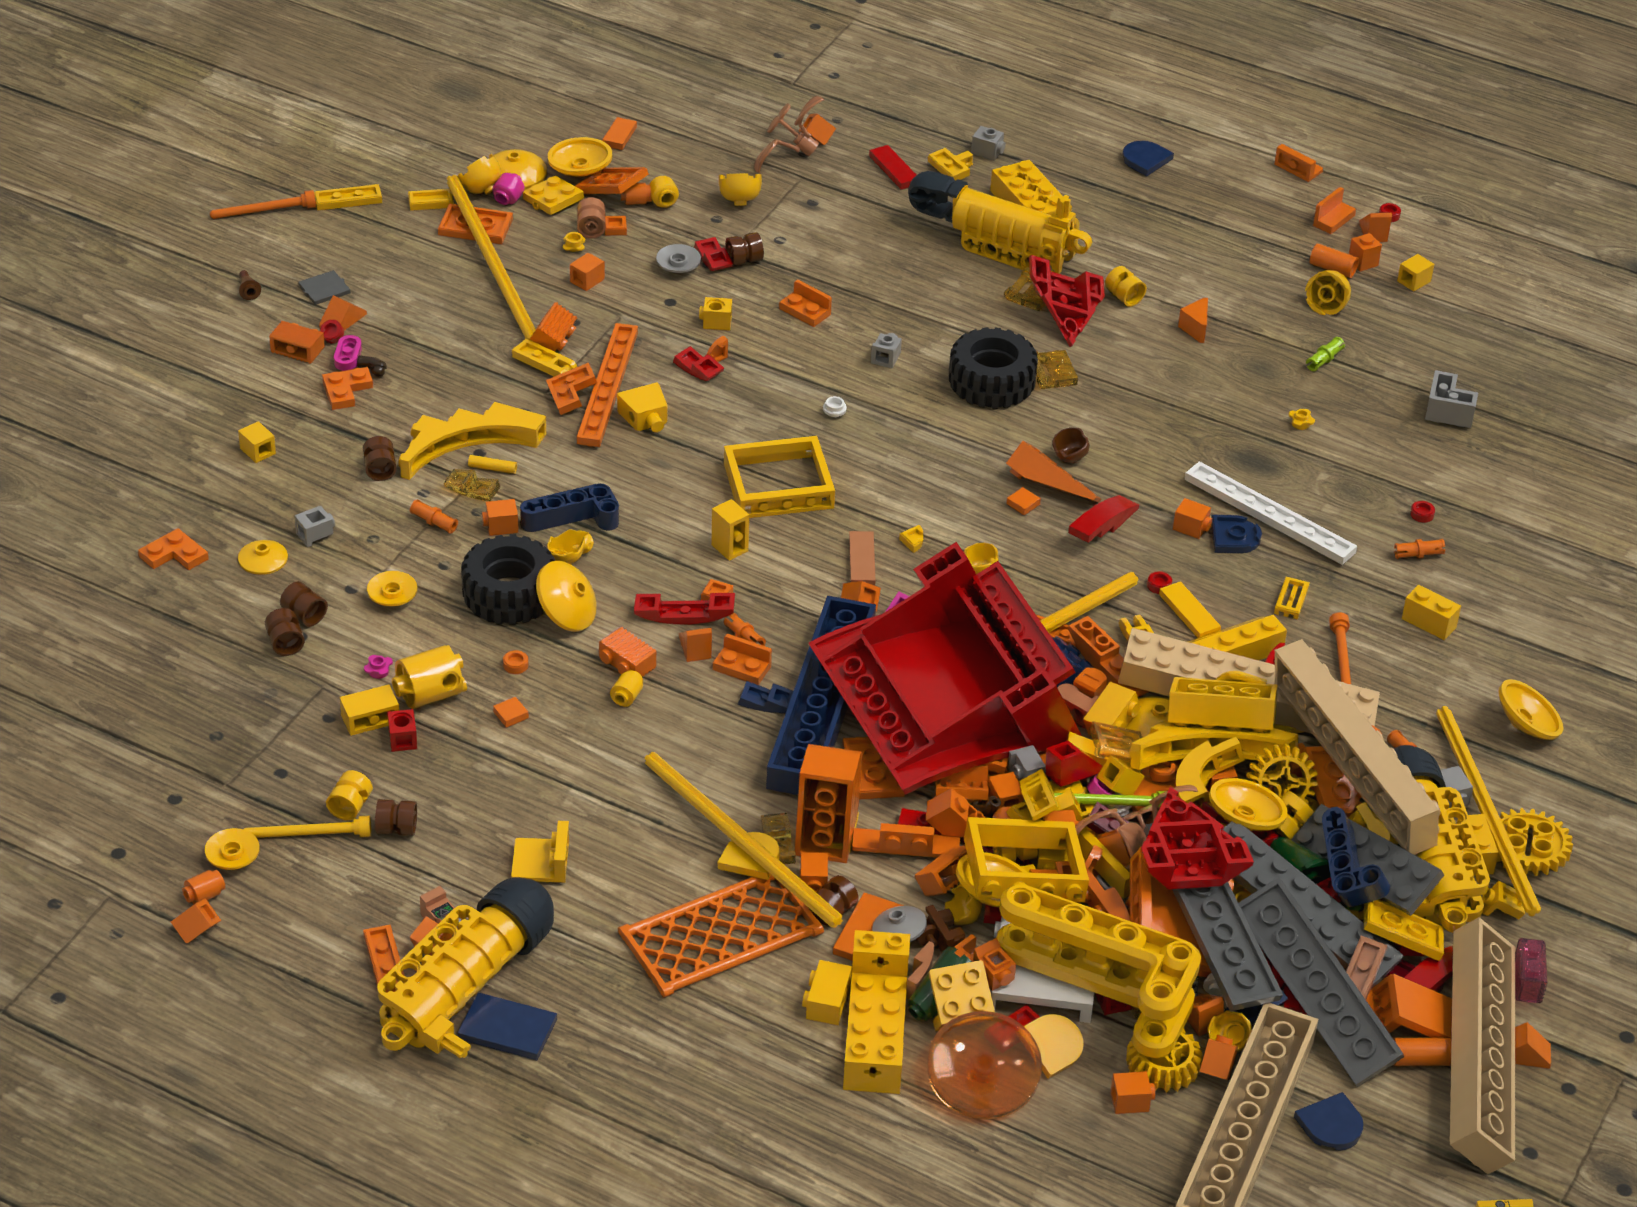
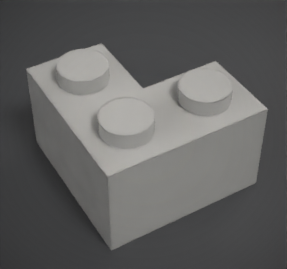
[1425,370,1478,428]

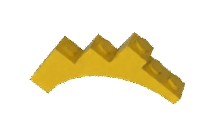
[398,402,546,480]
[1129,721,1298,770]

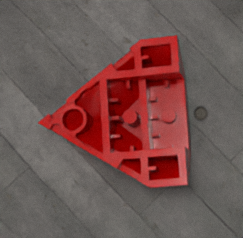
[1029,255,1105,347]
[1140,786,1254,889]

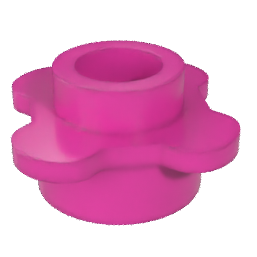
[364,655,393,679]

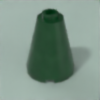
[1270,837,1331,884]
[908,946,972,1021]

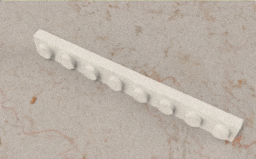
[1185,461,1357,565]

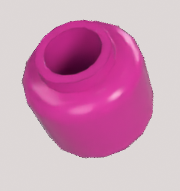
[492,173,525,205]

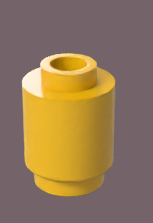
[610,670,643,707]

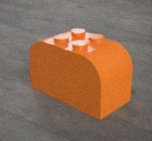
[794,744,862,863]

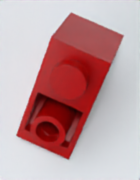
[1046,741,1103,787]

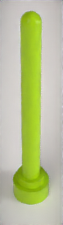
[1054,791,1165,811]

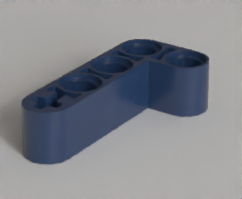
[520,483,619,532]
[1322,807,1390,907]

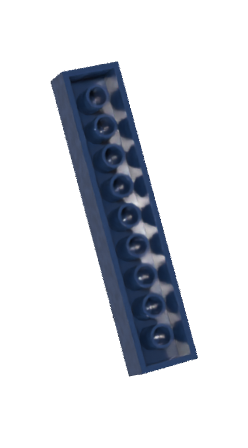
[766,595,876,795]

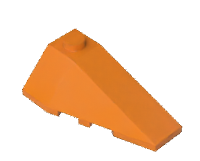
[1006,441,1101,503]

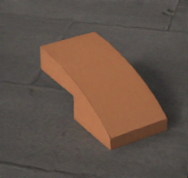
[906,941,934,999]

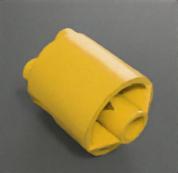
[392,645,467,709]

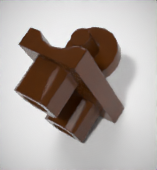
[917,905,965,953]

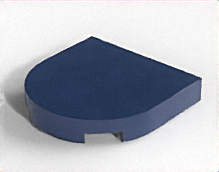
[1123,141,1174,176]
[1211,515,1262,553]
[1294,1092,1363,1151]

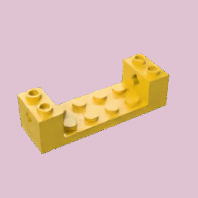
[843,930,910,1094]

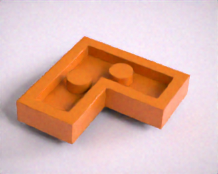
[546,362,597,415]
[322,367,373,410]
[138,528,209,570]

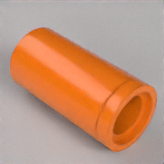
[1309,243,1359,278]
[1393,1038,1452,1066]

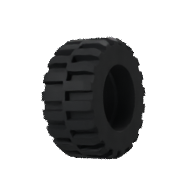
[948,327,1038,409]
[461,534,555,625]

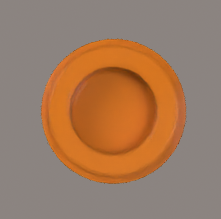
[503,650,529,674]
[1149,761,1176,782]

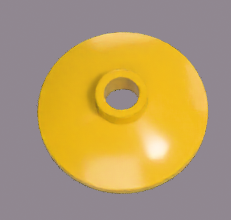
[238,540,288,575]
[367,571,417,606]
[205,828,260,870]

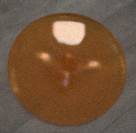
[927,1011,1042,1119]

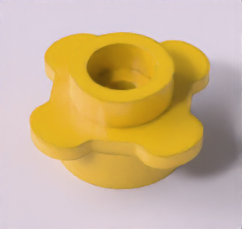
[563,232,585,252]
[1289,409,1315,430]

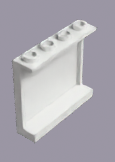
[989,917,1094,1023]

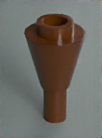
[239,270,262,300]

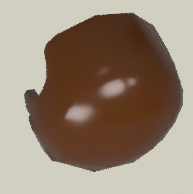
[1052,427,1090,463]

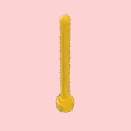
[244,815,371,838]

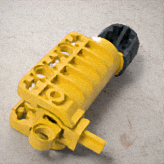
[908,171,1092,274]

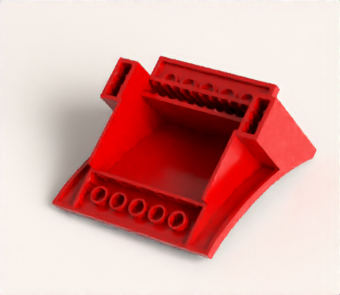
[808,542,1082,795]

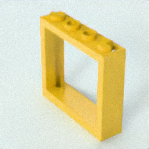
[724,436,835,518]
[964,817,1089,902]

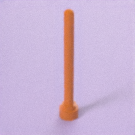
[210,190,316,219]
[1329,612,1351,684]

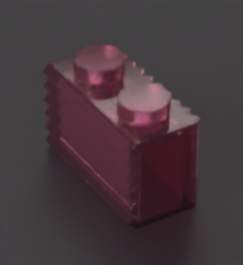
[1515,938,1548,1003]

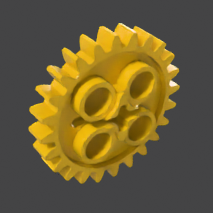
[1497,808,1573,876]

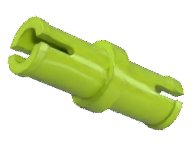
[1306,337,1345,371]

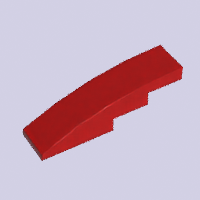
[1068,495,1139,543]

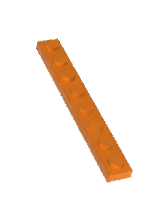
[577,323,638,447]

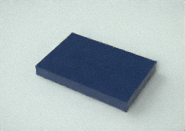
[457,992,557,1060]

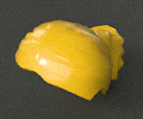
[547,529,594,564]

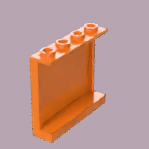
[1130,846,1234,973]

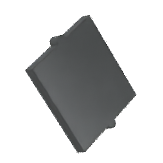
[298,270,351,305]

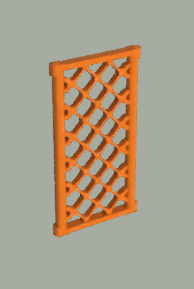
[618,875,824,998]

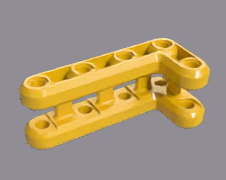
[996,884,1201,1058]

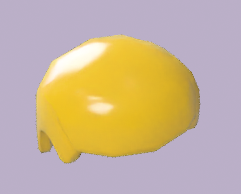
[964,542,999,574]
[945,884,982,926]
[1207,1010,1252,1053]

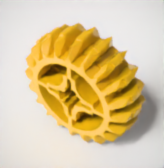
[1246,744,1318,814]
[1126,1028,1203,1093]

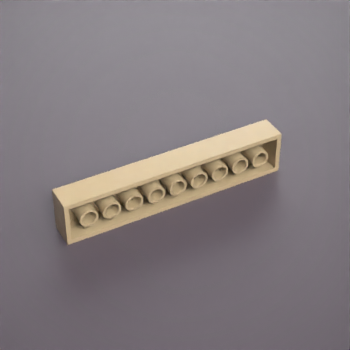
[1118,628,1380,734]
[1275,639,1440,855]
[1449,917,1515,1174]
[1175,1003,1319,1207]

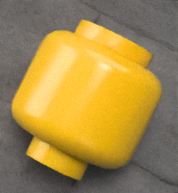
[649,176,679,208]

